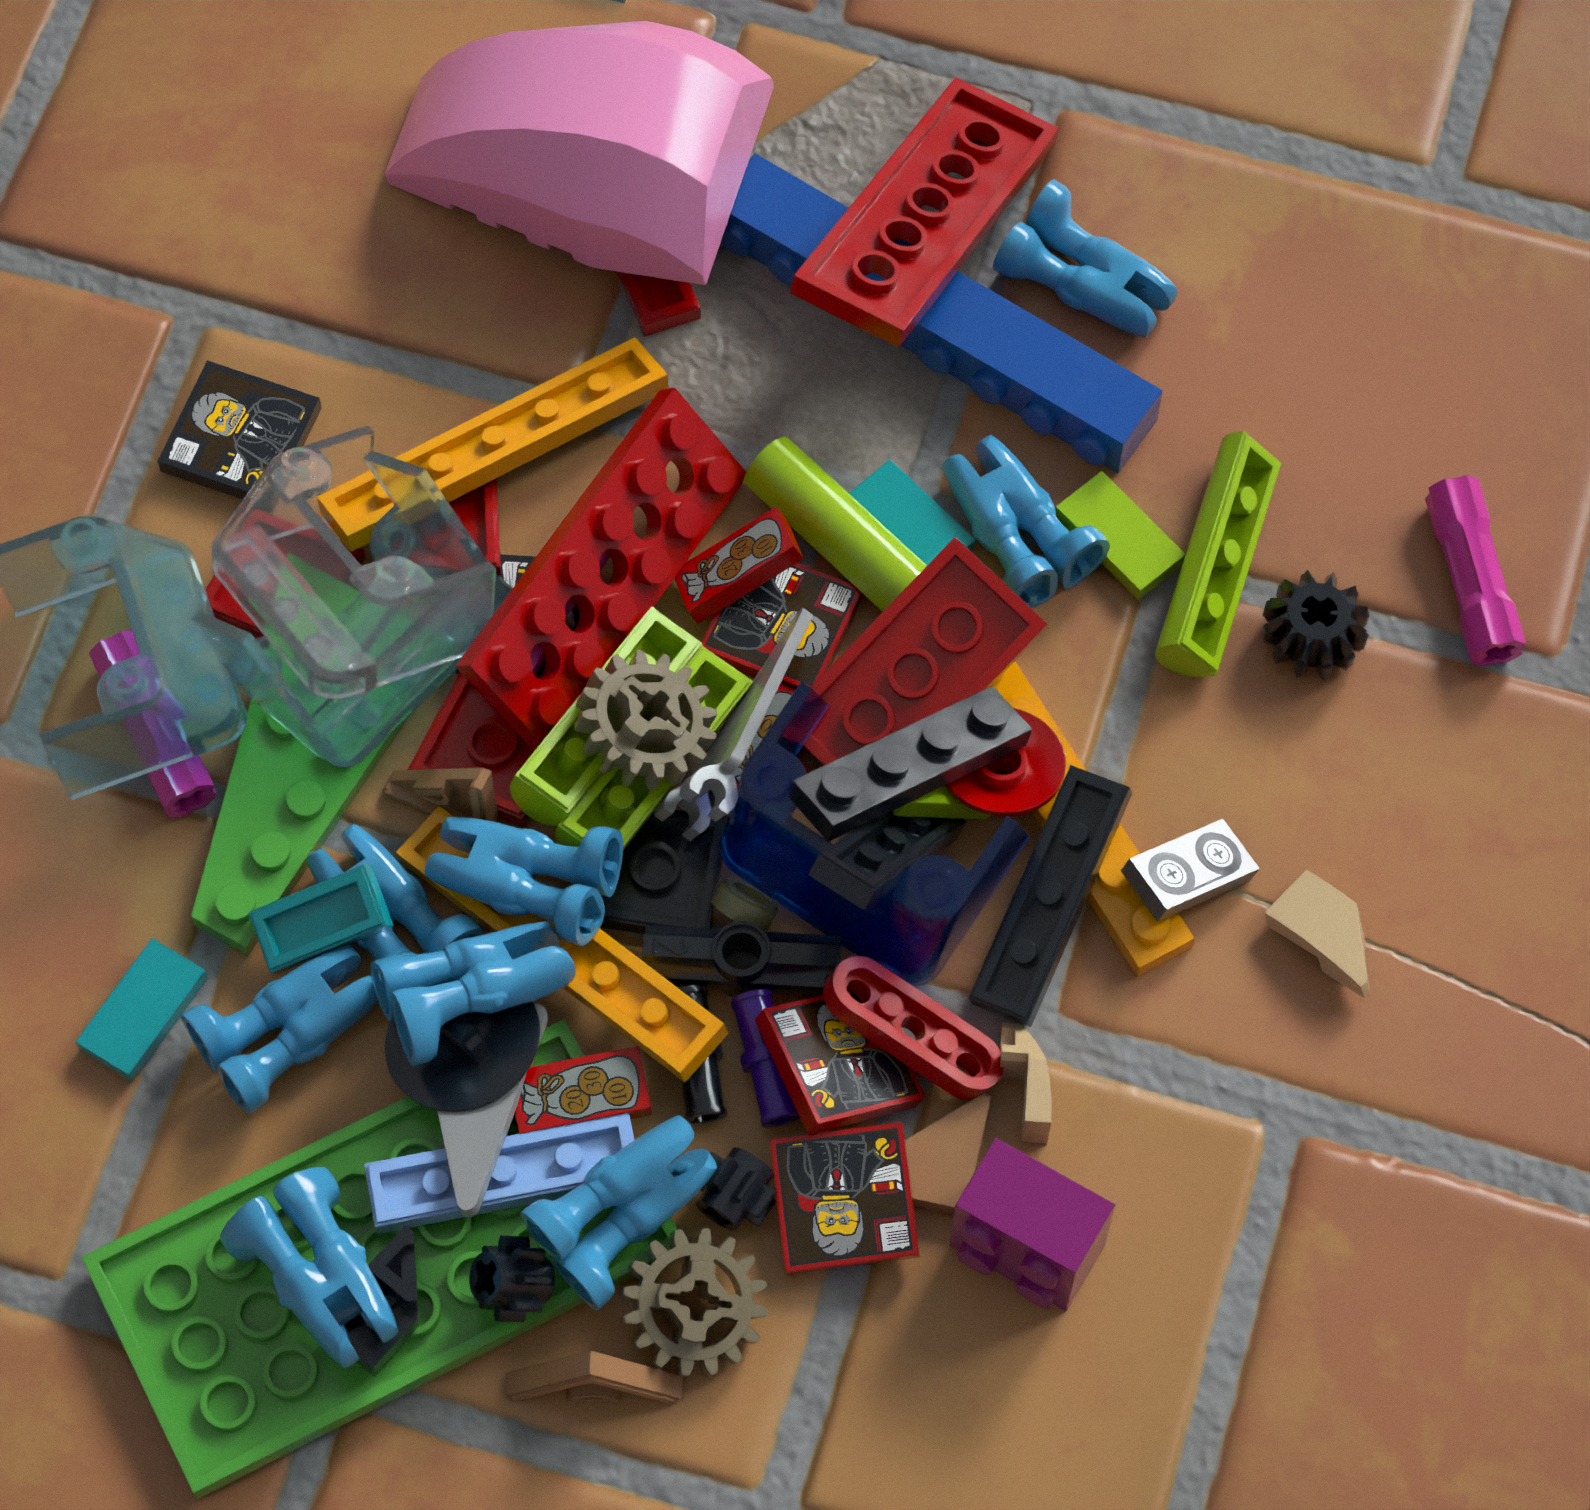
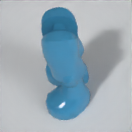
[993,179,1178,338]
[942,435,1110,608]
[425,817,623,946]
[307,824,485,960]
[370,921,575,1067]
[181,944,379,1116]
[520,1115,717,1311]
[220,1167,398,1368]

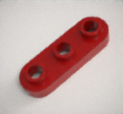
[823,956,1004,1100]

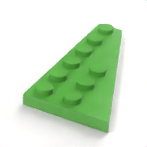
[191,554,453,956]

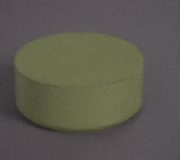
[711,877,779,931]

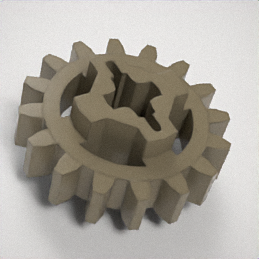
[574,650,717,790]
[619,1228,769,1377]

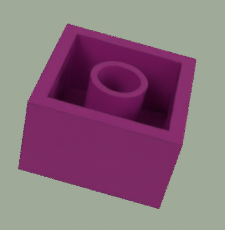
[950,1138,1116,1311]

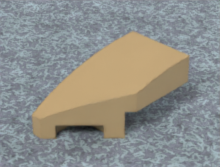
[1264,869,1370,998]
[1000,1022,1052,1144]

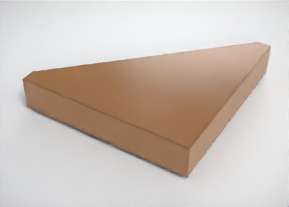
[383,768,499,822]
[905,1094,991,1215]
[505,1351,683,1404]

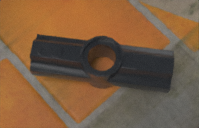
[642,921,841,997]

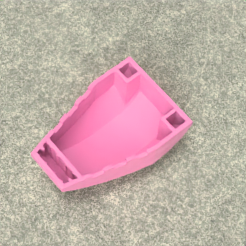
[384,21,774,285]

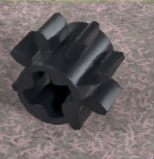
[695,1147,776,1231]
[469,1235,555,1322]

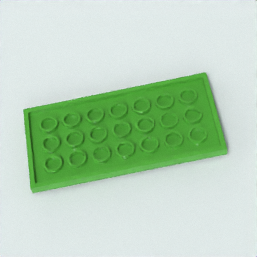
[81,1019,678,1499]

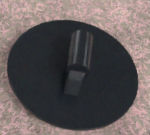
[385,981,540,1112]

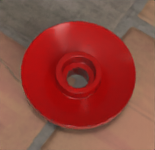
[945,708,1066,817]

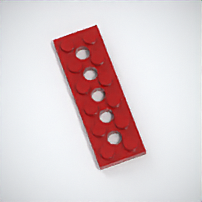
[790,77,1060,348]
[456,388,746,751]

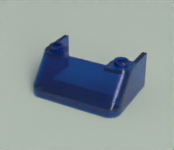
[720,681,1030,987]

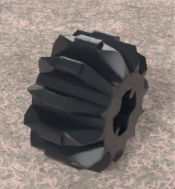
[1262,570,1369,680]

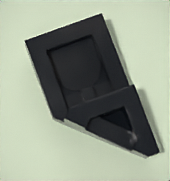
[343,1225,420,1377]

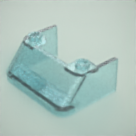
[190,450,508,767]
[0,515,248,800]

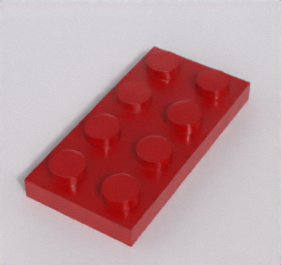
[778,537,1048,765]

